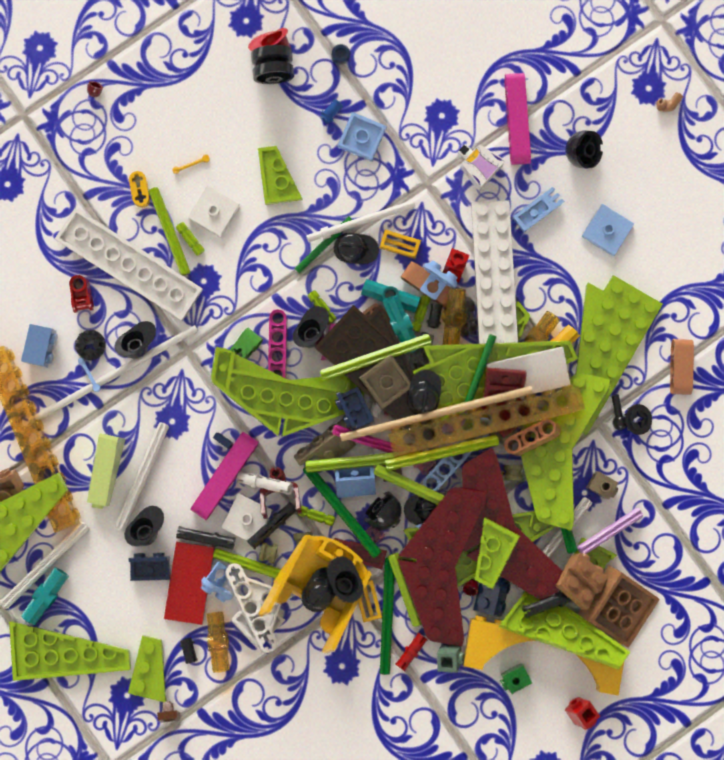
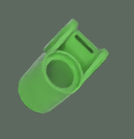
[230,328,263,359]

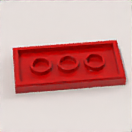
[164,542,215,625]

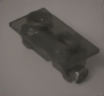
[454,296,478,337]
[409,332,434,370]

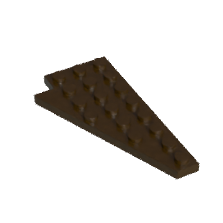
[315,305,443,450]

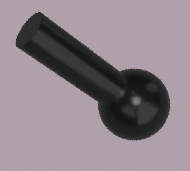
[611,394,627,430]

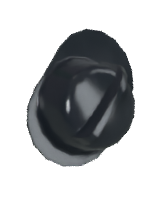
[333,233,379,264]
[293,306,329,349]
[115,321,156,359]
[408,370,441,414]
[404,493,441,525]
[124,506,164,547]
[327,556,363,603]
[301,567,335,612]

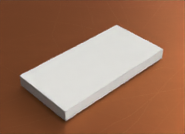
[486,347,570,394]

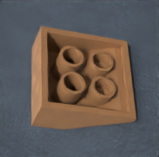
[578,565,660,648]

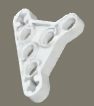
[225,564,294,653]

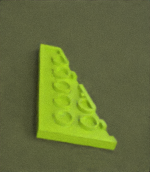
[499,591,630,670]

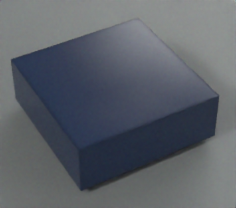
[213,432,233,450]

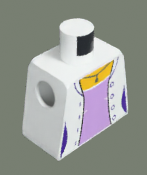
[458,144,505,191]

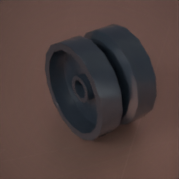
[251,45,294,84]

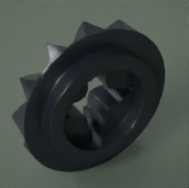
[75,330,106,360]
[624,404,652,435]

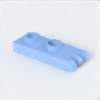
[512,187,565,233]

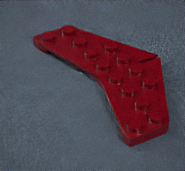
[462,448,563,599]
[398,487,487,646]

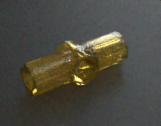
[441,288,467,345]
[524,311,560,342]
[206,611,230,673]

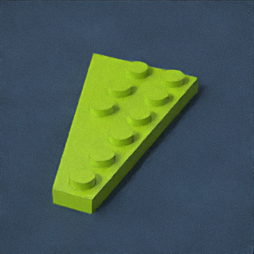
[9,621,131,681]

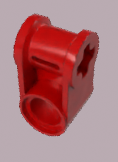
[69,275,94,313]

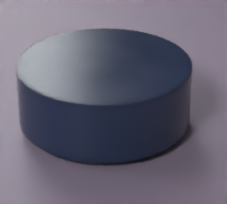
[331,44,350,64]

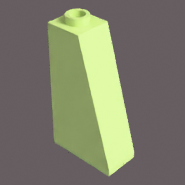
[87,433,125,509]

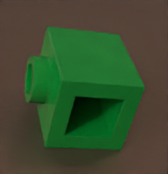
[500,663,532,694]

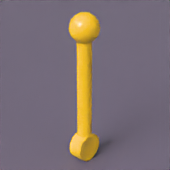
[172,154,210,174]

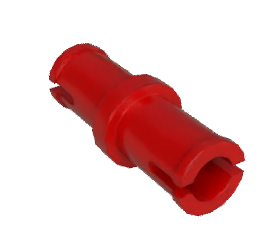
[395,633,428,671]

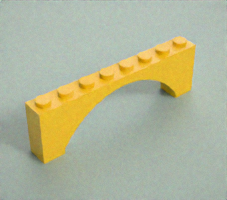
[462,615,624,696]

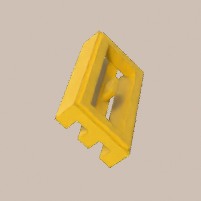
[379,229,421,259]
[358,580,382,623]

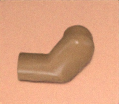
[656,92,683,112]

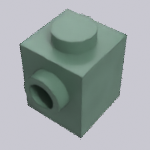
[437,644,465,673]

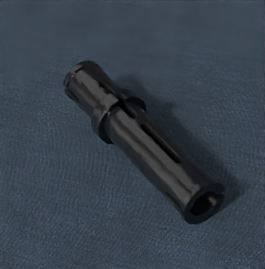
[247,501,297,550]
[176,526,236,550]
[522,591,572,618]

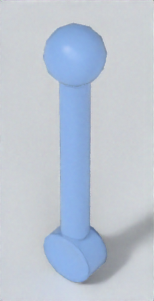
[78,357,101,392]

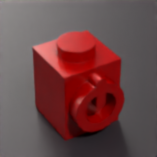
[442,248,470,283]
[564,697,600,730]

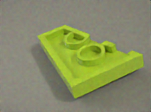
[258,146,303,205]
[475,518,520,589]

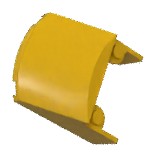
[258,535,372,654]

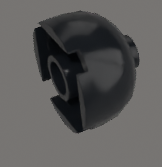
[565,130,603,169]
[364,491,402,531]

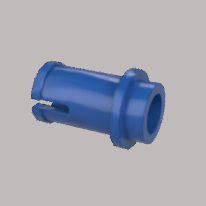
[320,99,343,124]

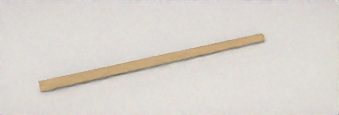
[340,386,533,442]

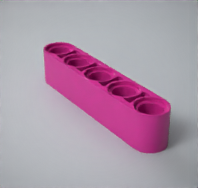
[504,73,531,165]
[268,309,288,378]
[190,432,259,520]

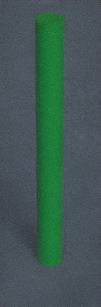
[294,216,352,274]
[464,334,497,410]

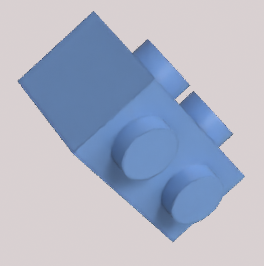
[21,324,58,368]
[335,466,376,498]

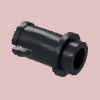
[426,303,443,329]
[179,637,198,664]

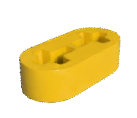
[129,171,150,208]

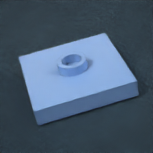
[337,112,387,162]
[581,204,634,256]

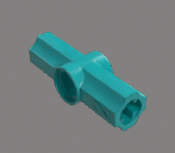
[361,279,420,313]
[382,295,418,354]
[21,567,69,625]

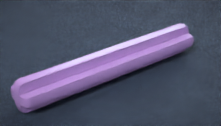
[577,508,643,554]

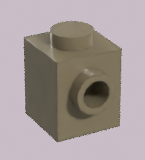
[586,471,619,500]

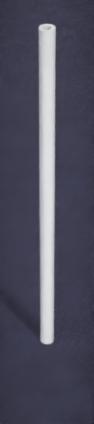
[28,325,198,425]

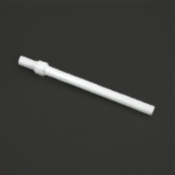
[306,200,416,243]

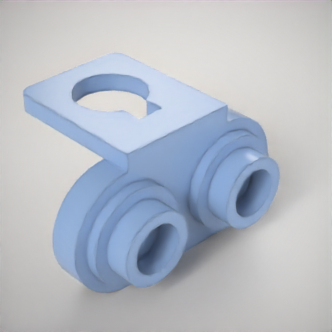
[420,260,457,300]
[201,562,233,602]

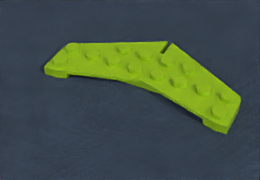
[210,347,364,437]
[517,373,611,531]

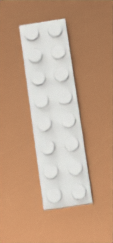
[471,200,518,344]
[55,208,203,321]

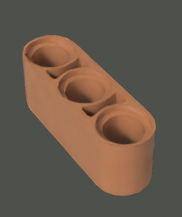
[400,261,456,308]
[670,339,694,395]
[504,419,561,456]

